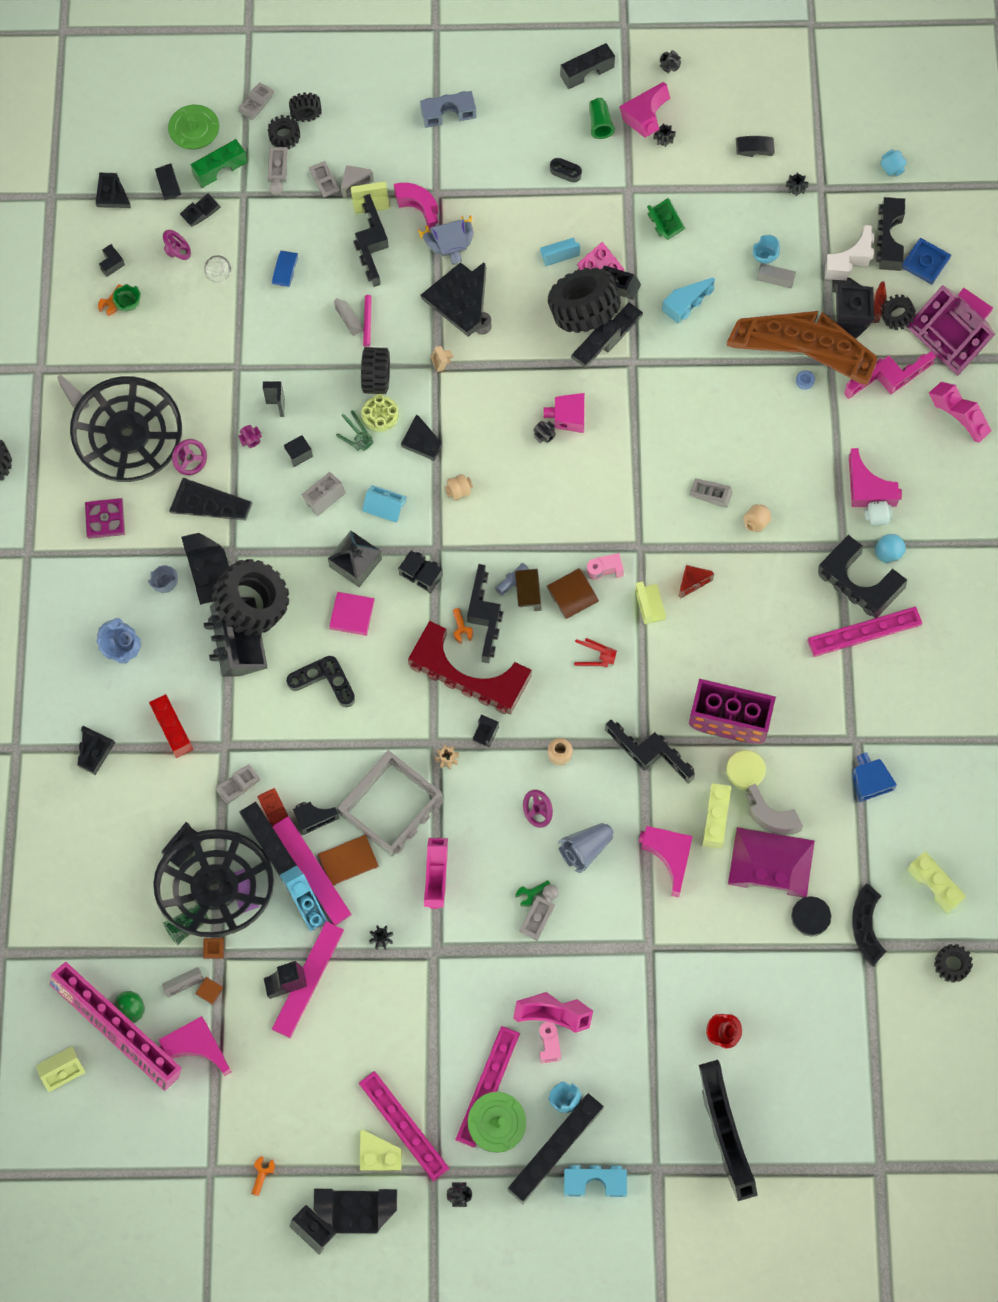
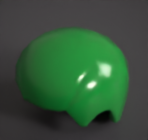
[112,284,141,312]
[113,991,145,1023]

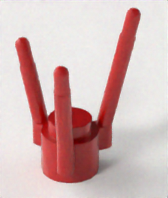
[574,638,617,668]

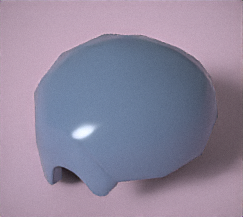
[148,565,178,593]

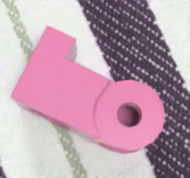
[587,553,624,579]
[539,1022,561,1064]

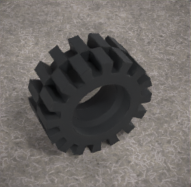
[289,92,322,122]
[267,115,300,149]
[880,294,916,330]
[934,944,973,983]

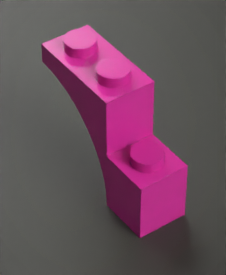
[929,382,992,443]
[424,838,448,909]
[513,992,593,1033]

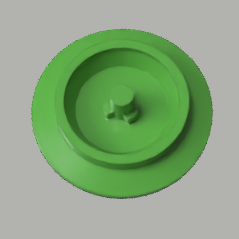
[168,104,219,150]
[468,1092,526,1153]

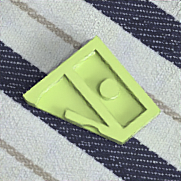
[360,1130,402,1171]

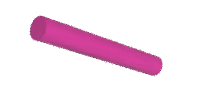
[363,295,372,347]

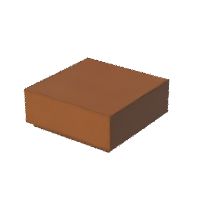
[203,938,224,959]
[195,977,224,1005]

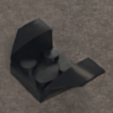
[832,278,874,339]
[181,533,229,605]
[313,1188,397,1234]

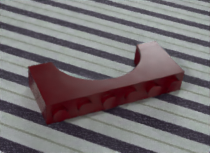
[408,620,532,715]

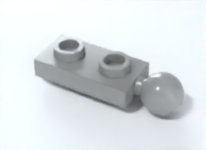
[268,147,288,195]
[519,884,559,941]

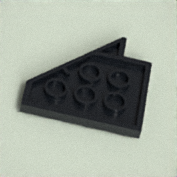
[420,262,487,337]

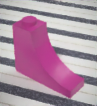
[619,82,670,138]
[848,448,902,507]
[639,826,693,897]
[159,1016,232,1076]

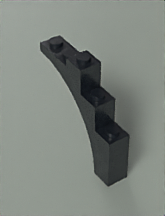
[699,1059,758,1201]

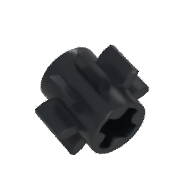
[660,50,681,74]
[653,123,676,147]
[785,172,809,196]
[533,421,556,443]
[369,925,393,950]
[447,1182,472,1207]

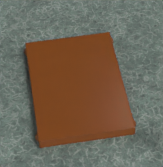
[318,835,379,886]

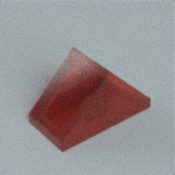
[679,565,714,599]

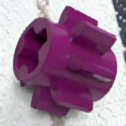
[238,425,262,448]

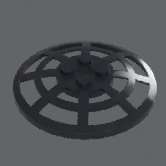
[70,376,182,482]
[153,829,274,938]

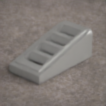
[57,375,89,410]
[689,478,732,508]

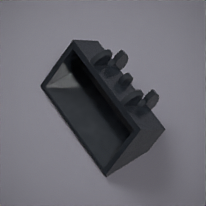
[203,597,268,677]

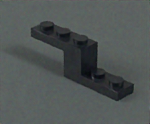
[353,194,389,287]
[571,302,643,369]
[467,564,504,663]
[605,719,695,784]

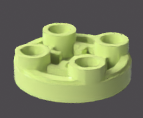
[361,394,399,432]
[726,750,766,791]

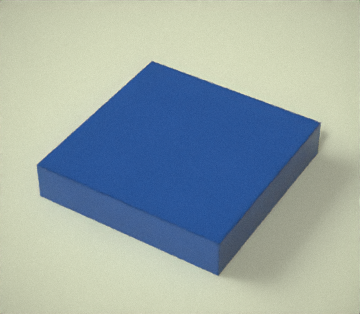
[902,238,951,285]

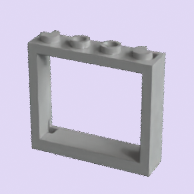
[337,750,443,857]

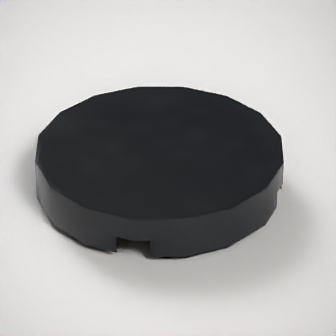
[791,896,832,937]

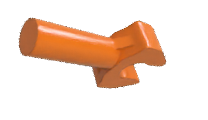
[98,284,122,316]
[453,608,473,644]
[251,1156,275,1196]

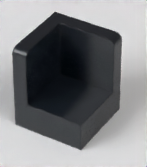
[284,435,313,467]
[473,714,499,748]

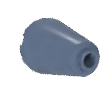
[558,823,613,873]

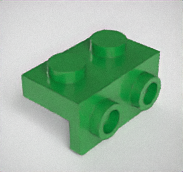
[647,198,686,240]

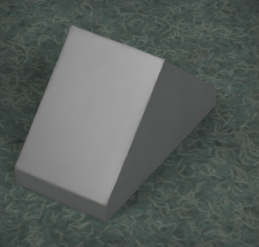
[341,165,374,198]

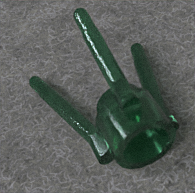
[336,410,374,451]

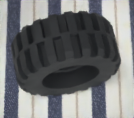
[547,267,621,333]
[212,559,289,636]

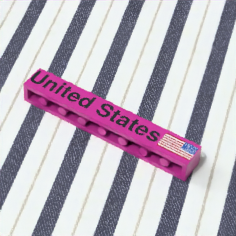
[49,962,182,1091]

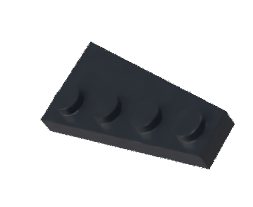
[169,478,253,521]

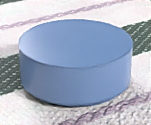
[796,370,815,390]

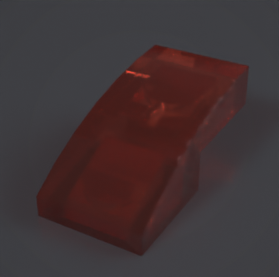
[873,281,887,323]
[257,788,288,827]

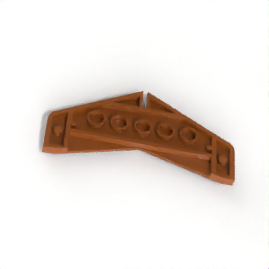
[727,311,877,385]

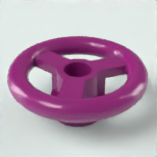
[162,230,191,260]
[172,439,207,476]
[523,789,553,828]

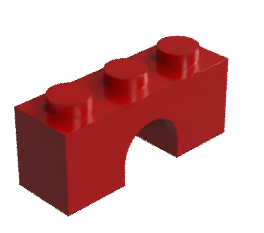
[149,694,194,758]

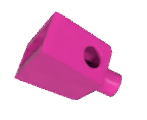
[543,393,585,433]

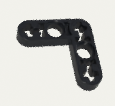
[286,656,355,708]

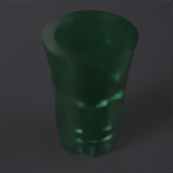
[162,904,209,946]

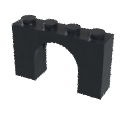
[818,535,907,619]

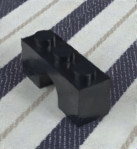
[560,43,615,89]

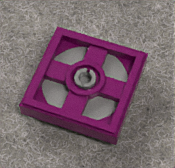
[85,498,125,539]

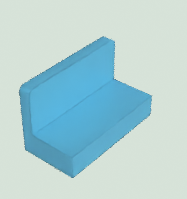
[540,237,580,266]
[362,485,407,522]

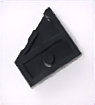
[96,172,131,208]
[401,415,442,461]
[77,726,115,775]

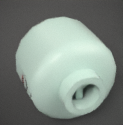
[864,501,892,526]

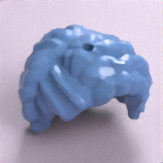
[96,618,141,664]

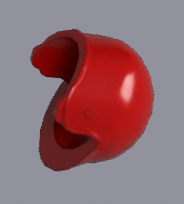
[706,1014,742,1049]

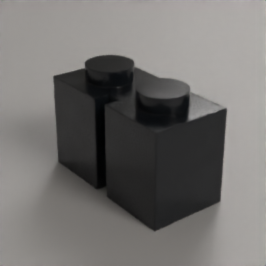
[398,550,443,593]

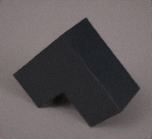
[99,244,125,277]

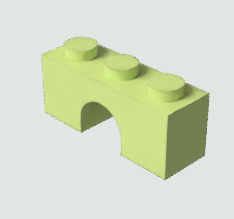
[702,783,731,849]
[907,851,966,914]

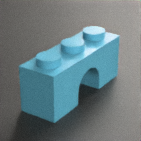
[564,1165,627,1197]

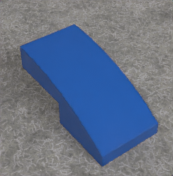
[272,250,298,287]

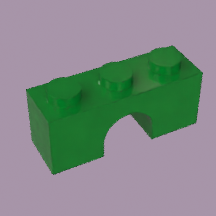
[190,139,247,188]

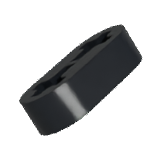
[550,158,582,183]

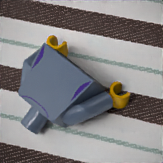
[418,215,474,265]

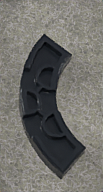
[852,883,887,967]

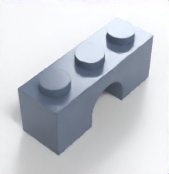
[420,91,476,128]

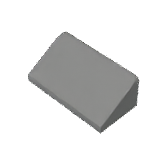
[757,263,796,288]
[334,298,364,336]
[162,967,204,997]

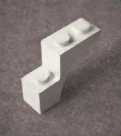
[825,225,874,281]

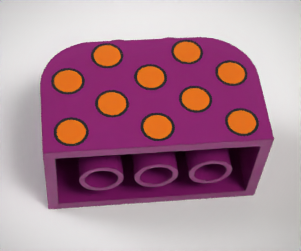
[689,678,776,744]

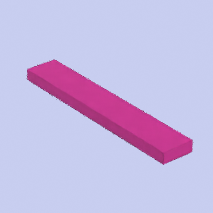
[807,606,923,657]
[273,816,352,926]
[272,921,344,1039]
[455,1026,520,1148]
[359,1071,450,1182]

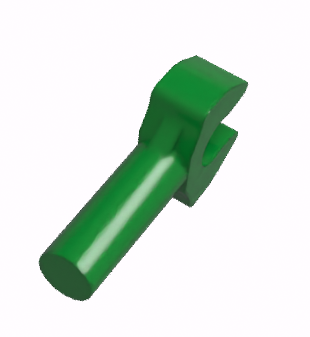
[515,880,550,907]

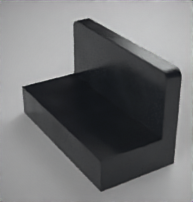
[262,381,285,417]
[161,822,202,869]
[289,1205,336,1255]

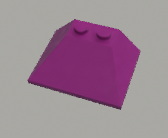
[906,285,996,376]
[728,827,815,898]

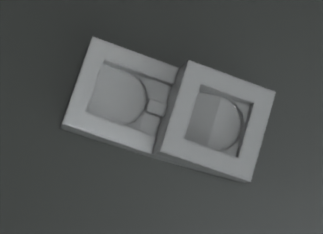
[238,83,274,120]
[309,161,340,198]
[216,764,260,804]

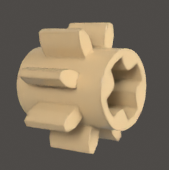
[435,745,459,770]

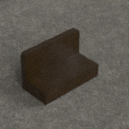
[515,569,542,611]

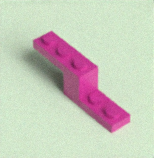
[844,351,936,399]

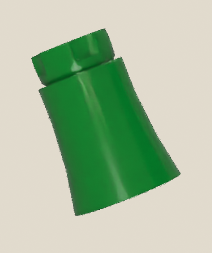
[589,98,615,139]

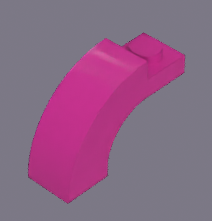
[393,183,438,233]

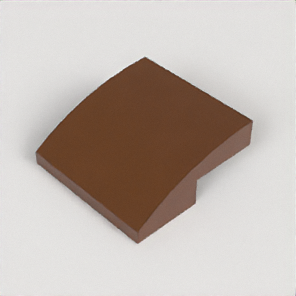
[546,568,599,619]

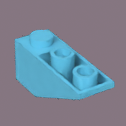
[662,277,715,323]
[280,866,328,931]

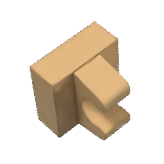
[430,346,453,372]

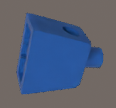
[853,752,897,803]

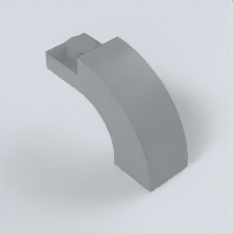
[746,783,803,835]

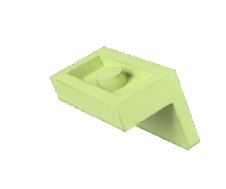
[351,181,390,214]
[635,582,666,624]
[36,1046,86,1092]

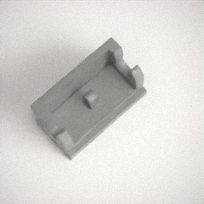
[301,472,346,516]

